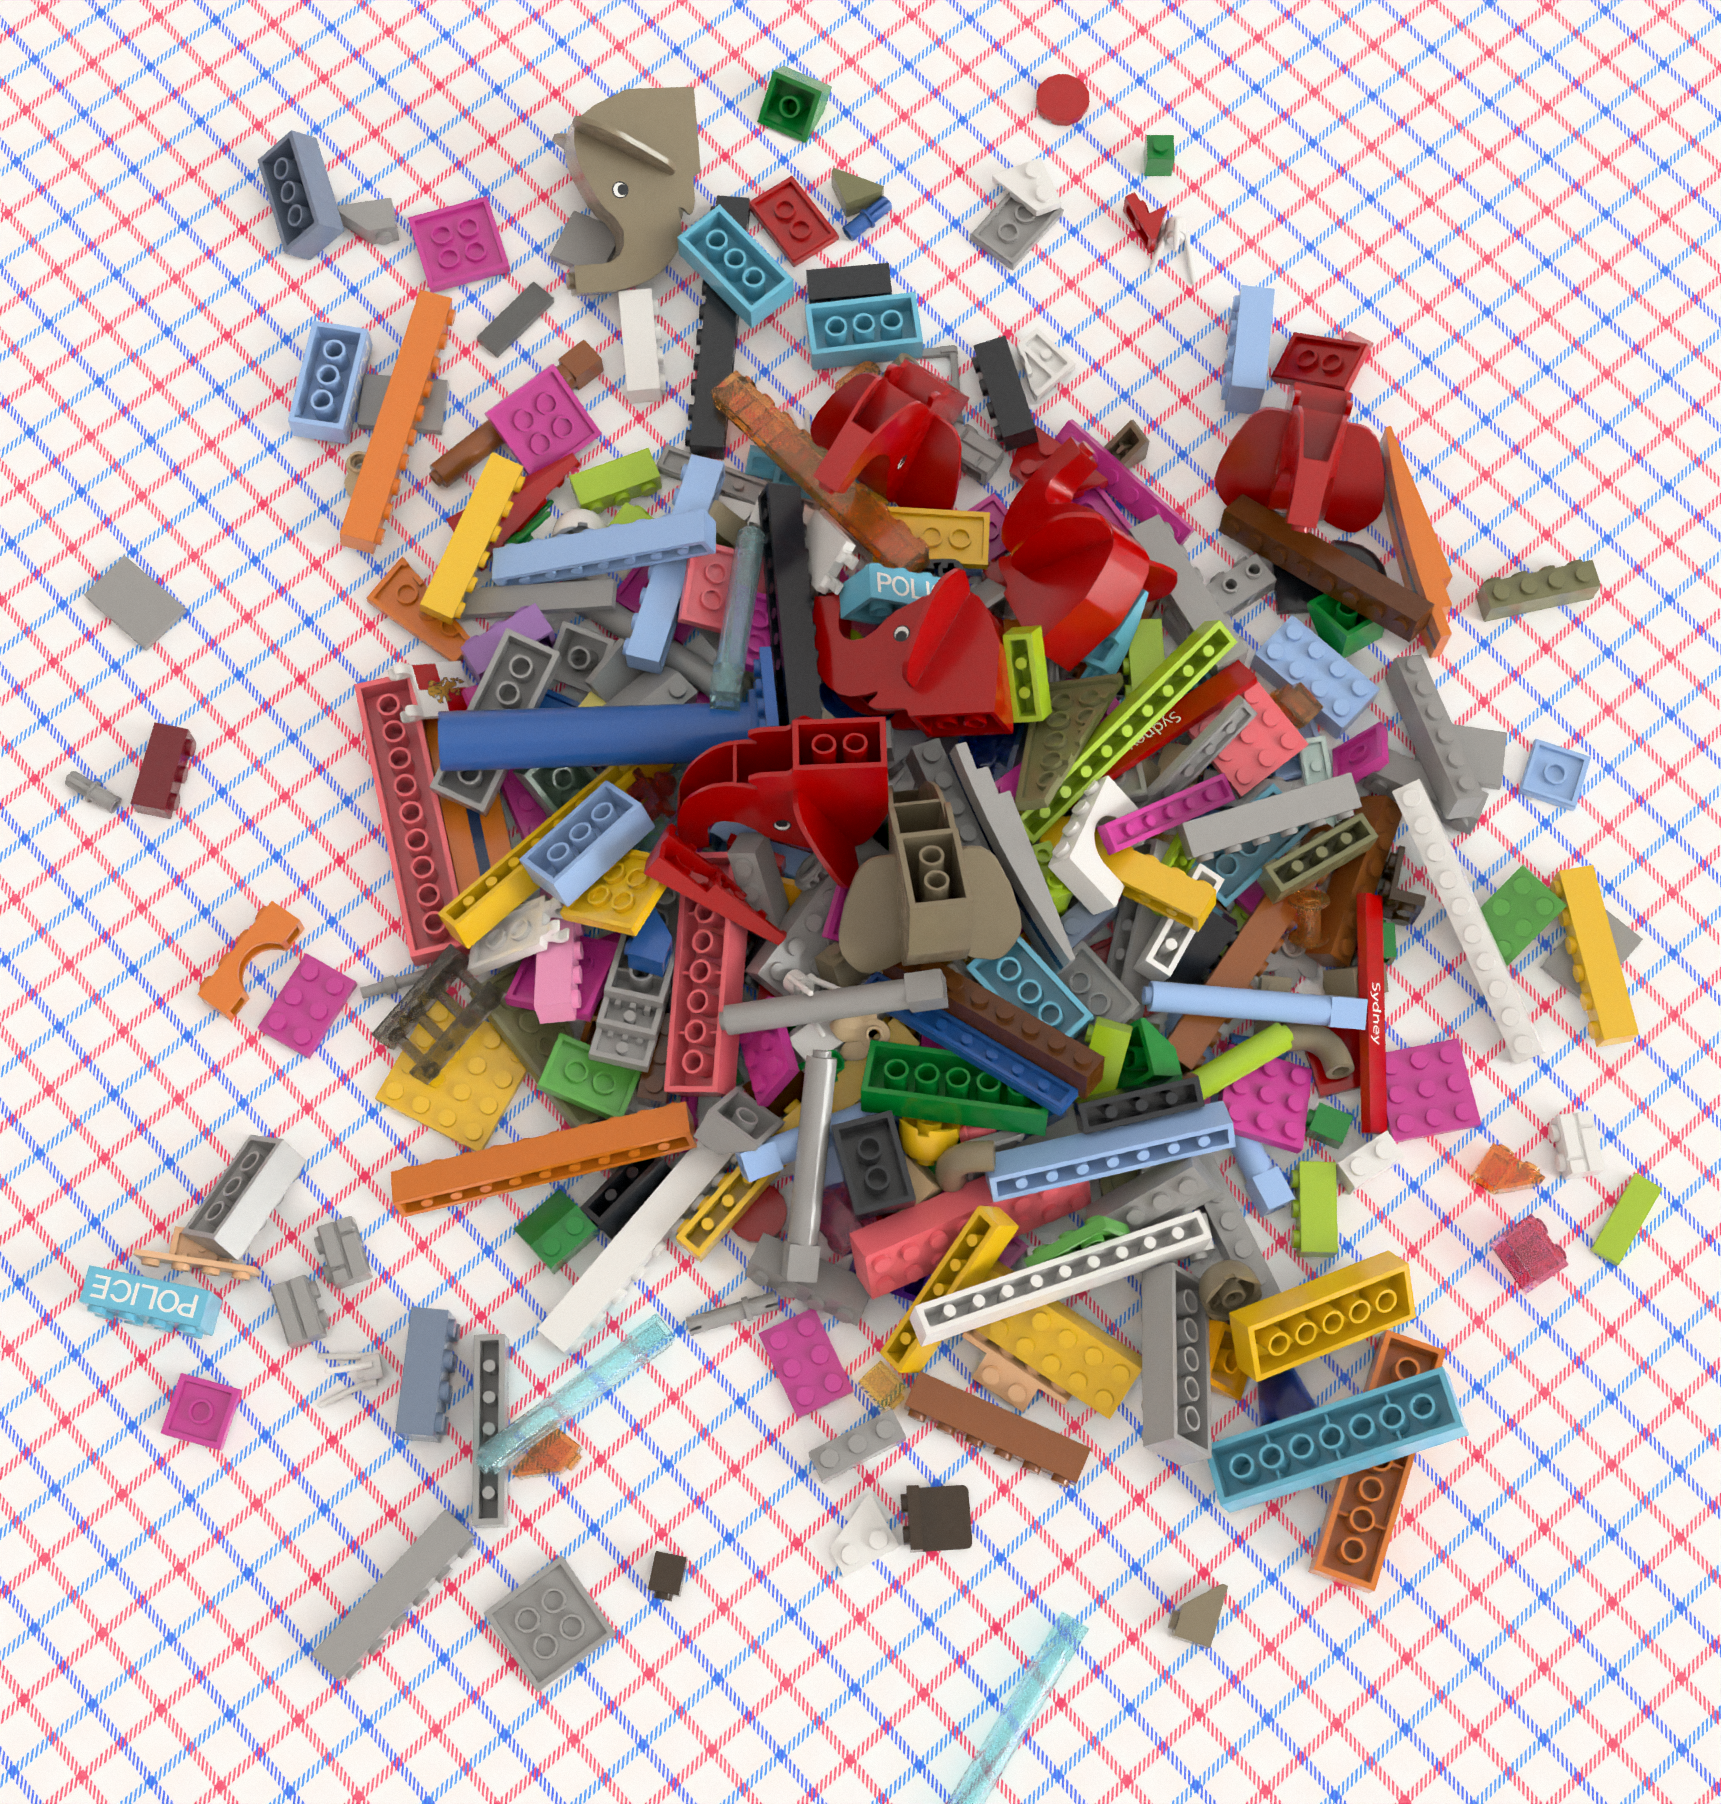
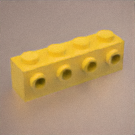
[676,1162,781,1263]

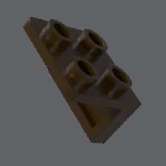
[1377,845,1426,926]
[900,1485,972,1553]

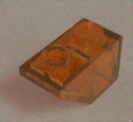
[1269,682,1324,730]
[1468,1143,1545,1195]

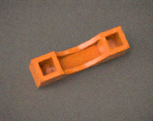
[197,901,305,1022]

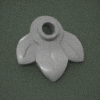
[1264,933,1318,988]

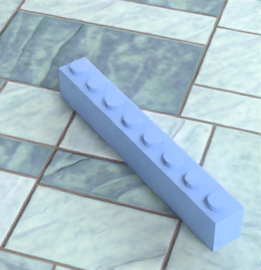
[622,454,726,675]
[492,509,716,586]
[985,1100,1236,1203]

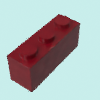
[130,722,196,819]

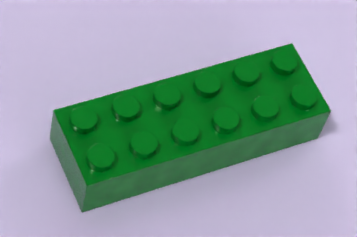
[861,1040,1049,1136]

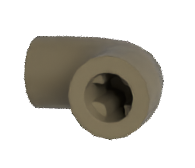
[1281,1022,1355,1079]
[935,1140,996,1192]

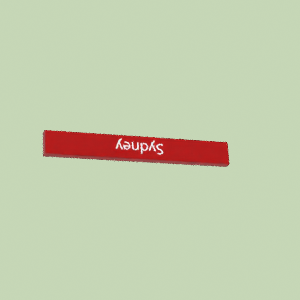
[1069,659,1257,810]
[1356,893,1387,1135]

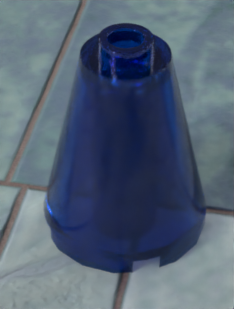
[1257,1367,1318,1427]

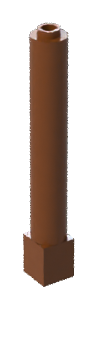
[429,339,604,488]

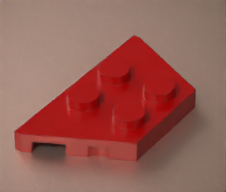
[1009,425,1109,499]

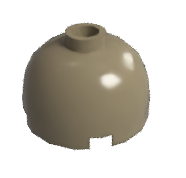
[1198,1259,1262,1321]

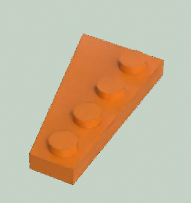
[366,556,470,661]

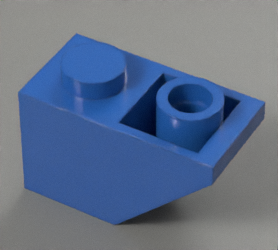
[624,907,673,977]

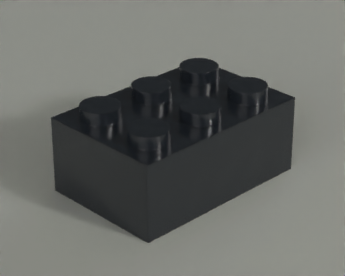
[830,1110,916,1222]

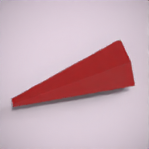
[446,452,581,572]
[644,823,787,946]

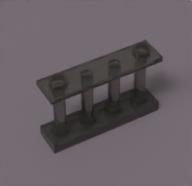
[371,943,507,1085]

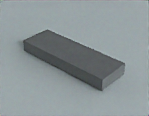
[476,281,554,358]

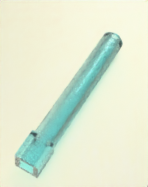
[709,526,766,711]
[475,1313,676,1475]
[946,1611,1090,1804]

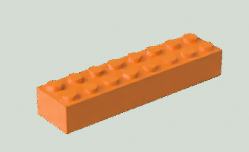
[1308,1330,1446,1594]

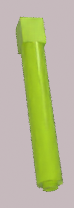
[1192,1022,1294,1100]

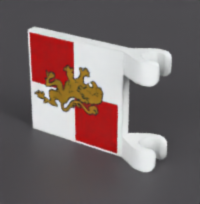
[388,661,468,723]

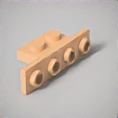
[133,1226,260,1281]
[961,1329,1072,1412]

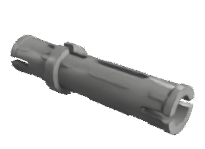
[685,1290,780,1336]

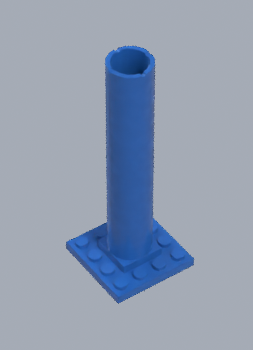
[438,646,779,771]

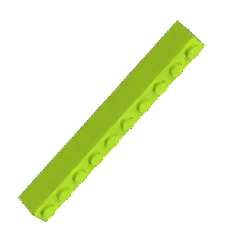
[1018,620,1237,844]

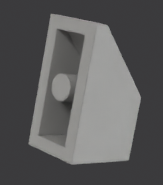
[337,198,399,245]

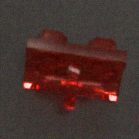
[626,767,677,822]

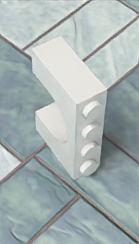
[1048,775,1146,915]

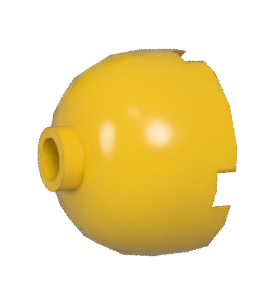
[898,1117,960,1166]

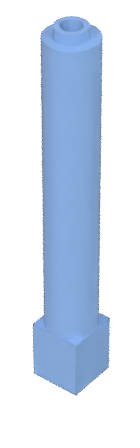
[1142,981,1368,1030]
[1164,1013,1295,1218]
[735,1102,902,1182]

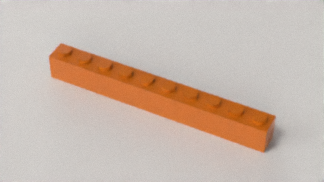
[340,289,456,554]
[391,1101,697,1218]

